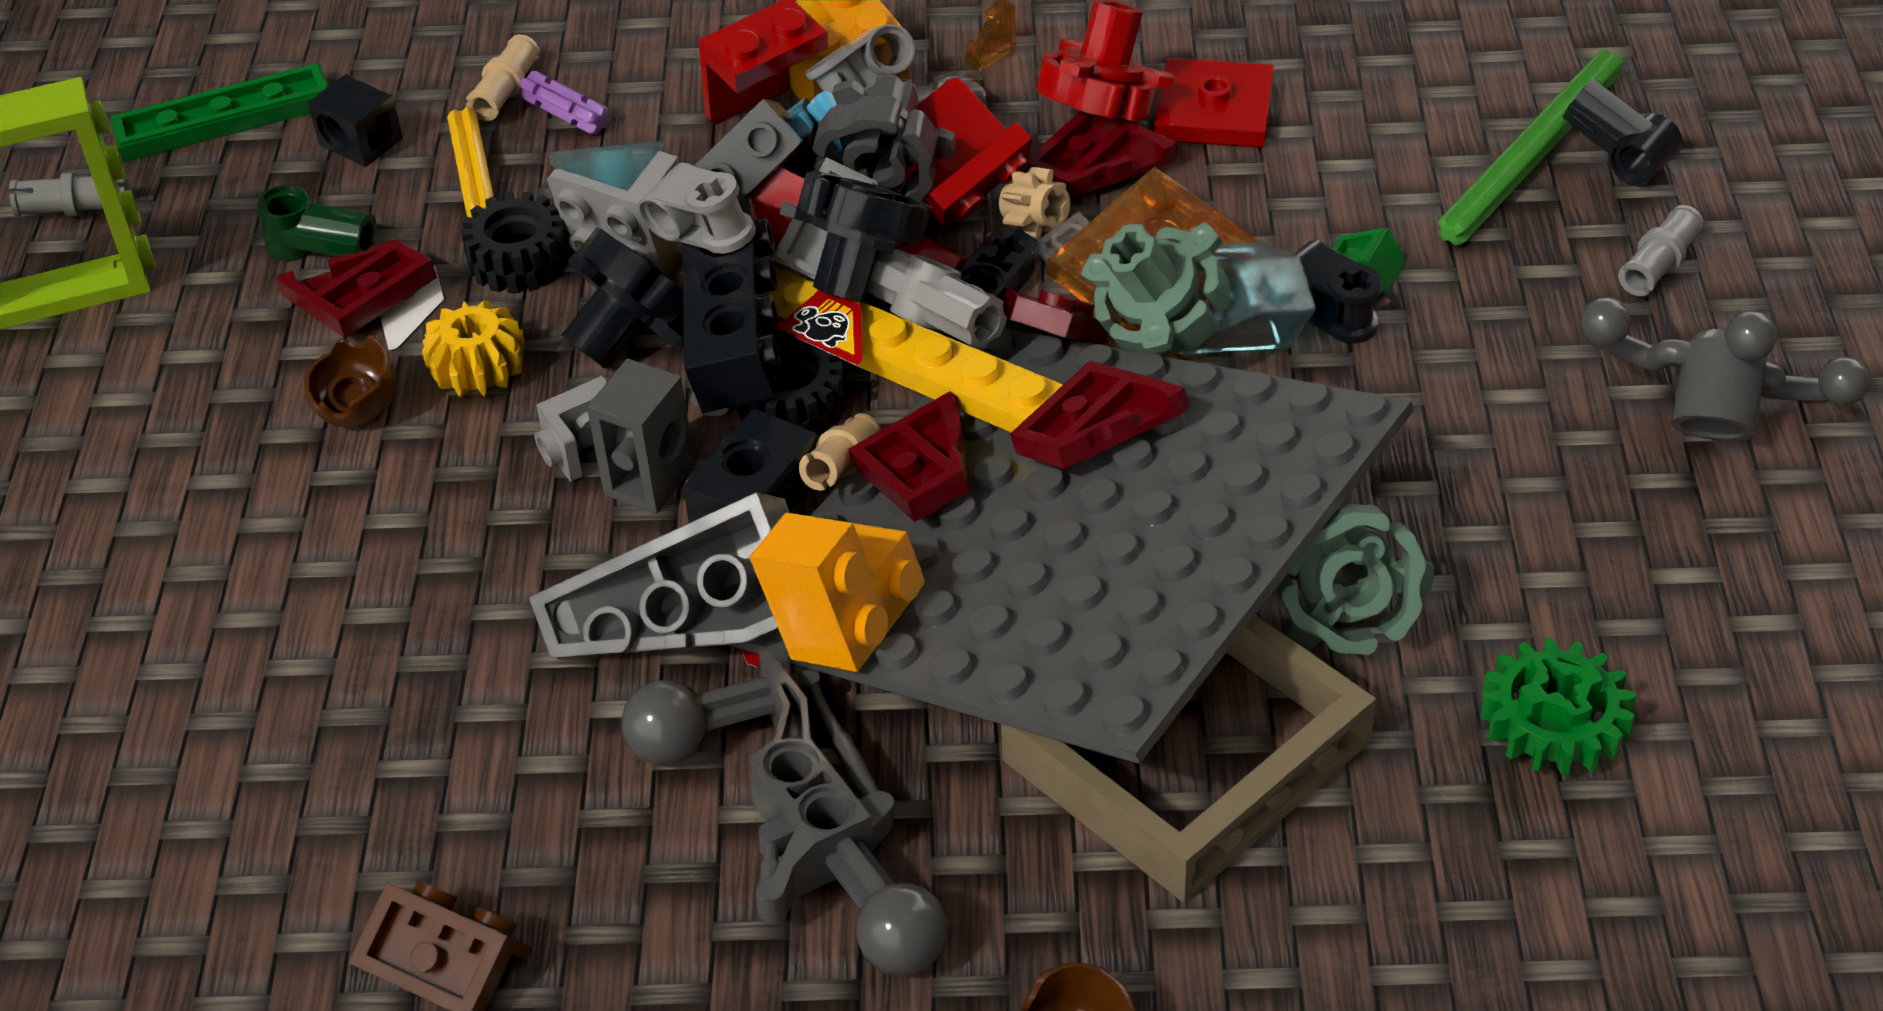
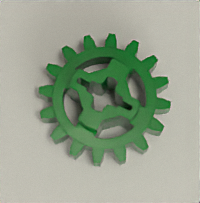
[1480,638,1636,775]

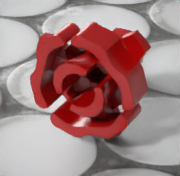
[1036,0,1174,121]

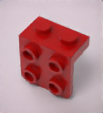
[698,0,828,124]
[905,78,1032,229]

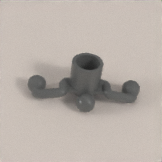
[1580,297,1870,442]

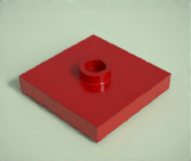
[1154,58,1274,148]

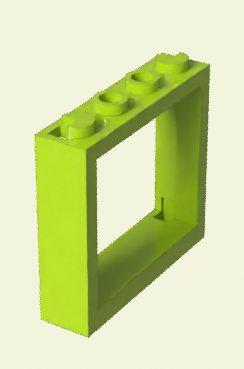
[0,77,156,329]

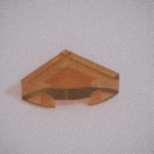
[965,0,1016,72]

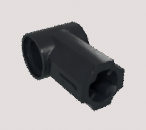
[1562,79,1683,186]

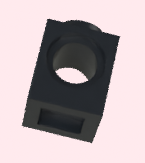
[308,74,403,167]

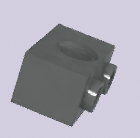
[587,358,695,514]

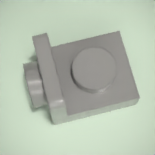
[534,376,607,482]

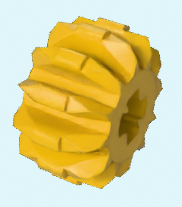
[422,299,526,397]

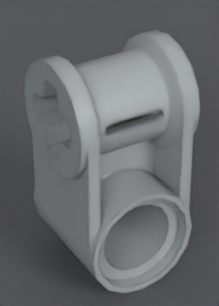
[805,24,915,93]
[637,163,756,254]

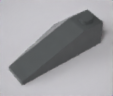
[529,492,790,658]

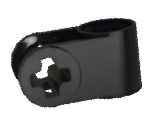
[1266,240,1382,343]

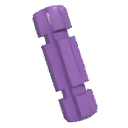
[519,71,610,135]

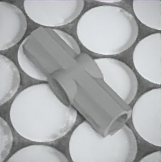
[866,249,1007,349]

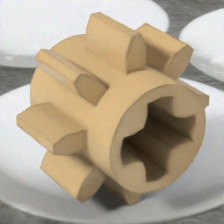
[999,167,1070,240]

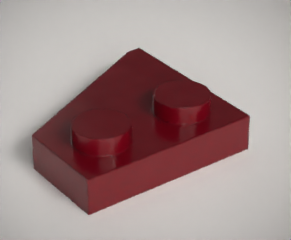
[1024,111,1177,199]
[275,239,437,338]
[1003,289,1108,345]
[1010,360,1190,469]
[848,391,969,522]

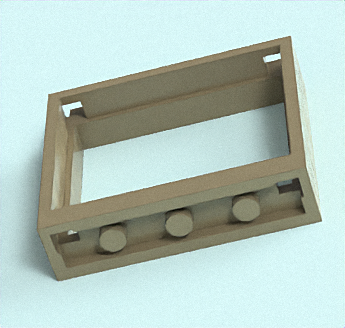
[1001,615,1376,904]

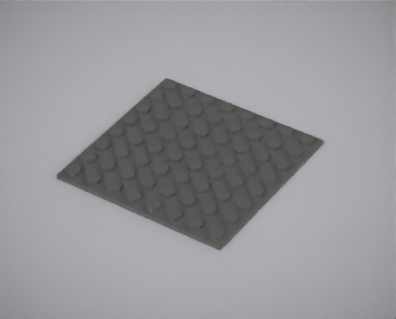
[728,327,1414,764]

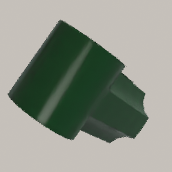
[257,185,377,261]

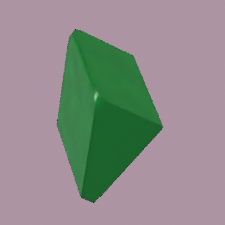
[1333,228,1405,295]

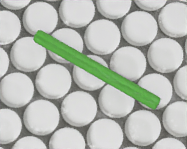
[1438,49,1624,246]

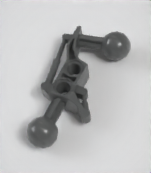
[621,650,948,976]

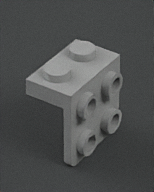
[547,151,683,279]

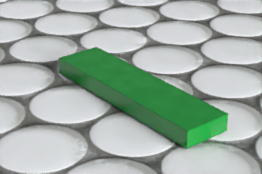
[110,63,329,162]

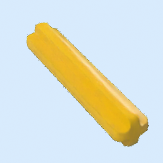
[447,107,494,217]

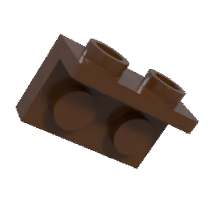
[348,880,533,1011]

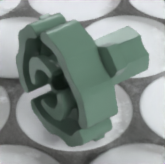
[1080,222,1231,356]
[1276,504,1434,655]

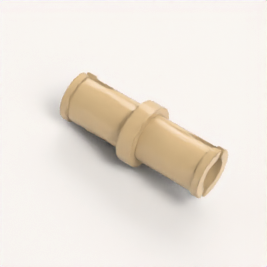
[466,34,540,122]
[799,413,881,491]

